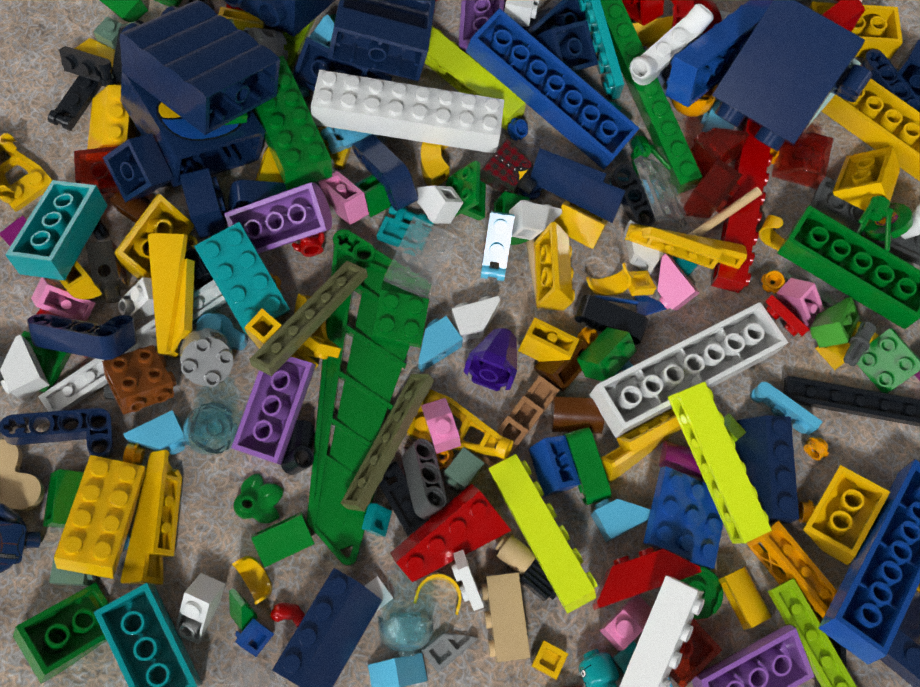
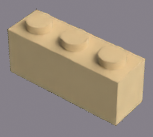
[481,573,530,663]

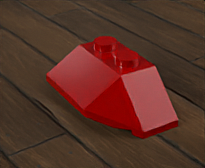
[592,547,702,610]

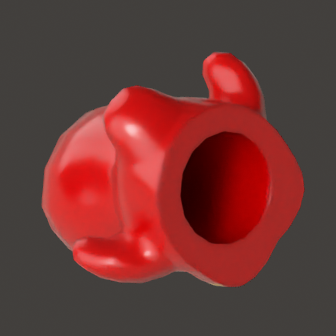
[292,232,325,257]

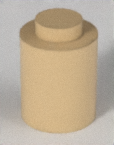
[495,535,536,576]

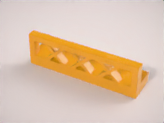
[746,521,837,624]

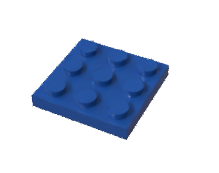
[643,466,723,569]

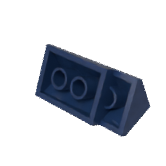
[293,37,393,91]
[530,148,625,223]

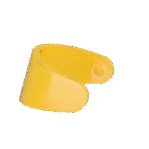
[759,215,785,251]
[586,262,631,296]
[232,556,272,605]
[413,574,462,615]

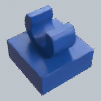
[235,618,274,657]

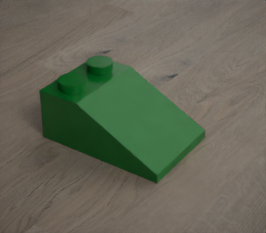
[13,582,109,684]

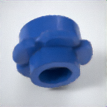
[507,118,528,141]

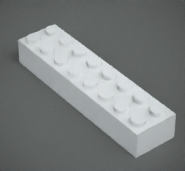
[311,70,504,154]
[589,302,788,438]

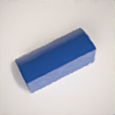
[528,435,580,497]

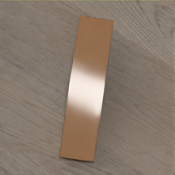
[478,375,560,467]

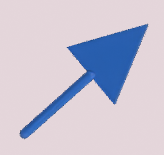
[593,295,667,316]

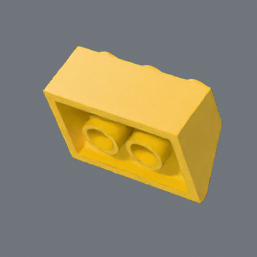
[86,85,137,159]
[833,146,900,211]
[114,194,195,280]
[534,222,575,311]
[803,465,890,566]

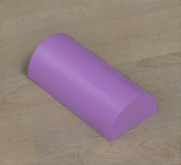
[459,0,505,54]
[224,182,332,254]
[231,357,316,465]
[692,625,815,687]

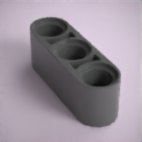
[402,439,447,519]

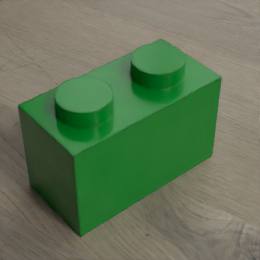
[577,327,637,382]

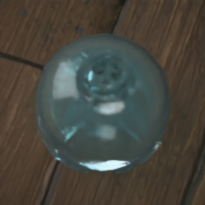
[183,402,238,456]
[378,612,434,657]

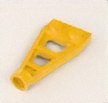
[0,146,52,212]
[407,389,513,460]

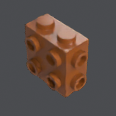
[102,345,176,415]

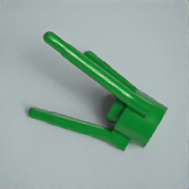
[630,136,672,176]
[856,196,894,252]

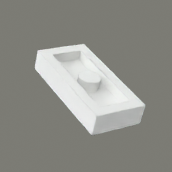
[451,550,484,611]

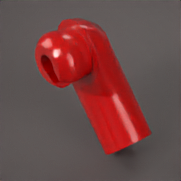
[270,602,305,628]

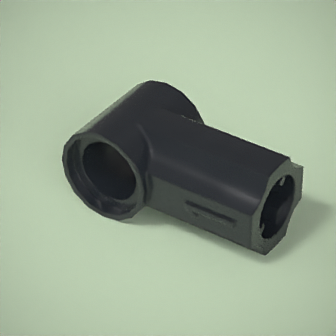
[281,420,314,475]

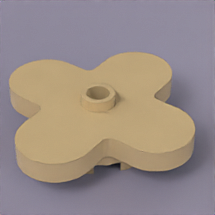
[0,439,45,511]

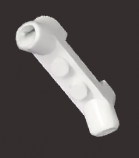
[629,4,713,85]

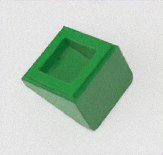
[229,588,258,631]

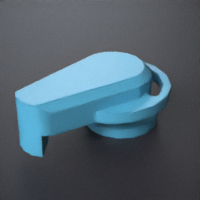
[196,313,248,350]

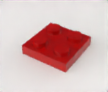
[765,295,810,337]

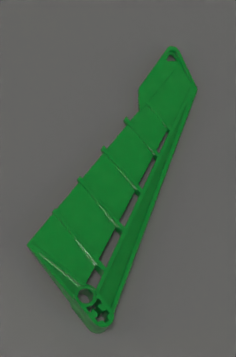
[307,229,431,566]

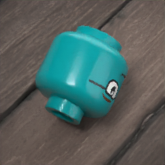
[578,649,620,687]

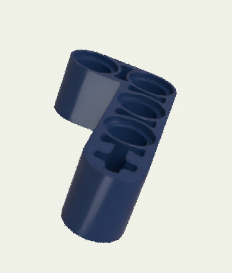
[860,49,920,112]
[831,65,873,102]
[352,134,418,211]
[228,180,323,211]
[27,314,137,360]
[0,408,113,459]

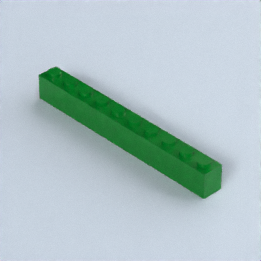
[600,0,702,194]

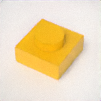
[628,270,656,296]
[531,640,568,680]

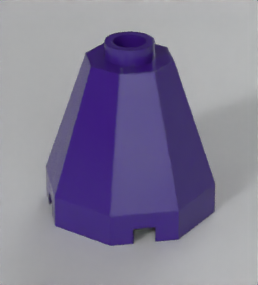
[463,328,517,391]

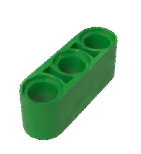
[563,427,611,505]

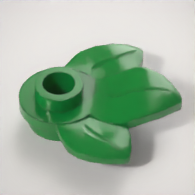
[233,473,284,524]

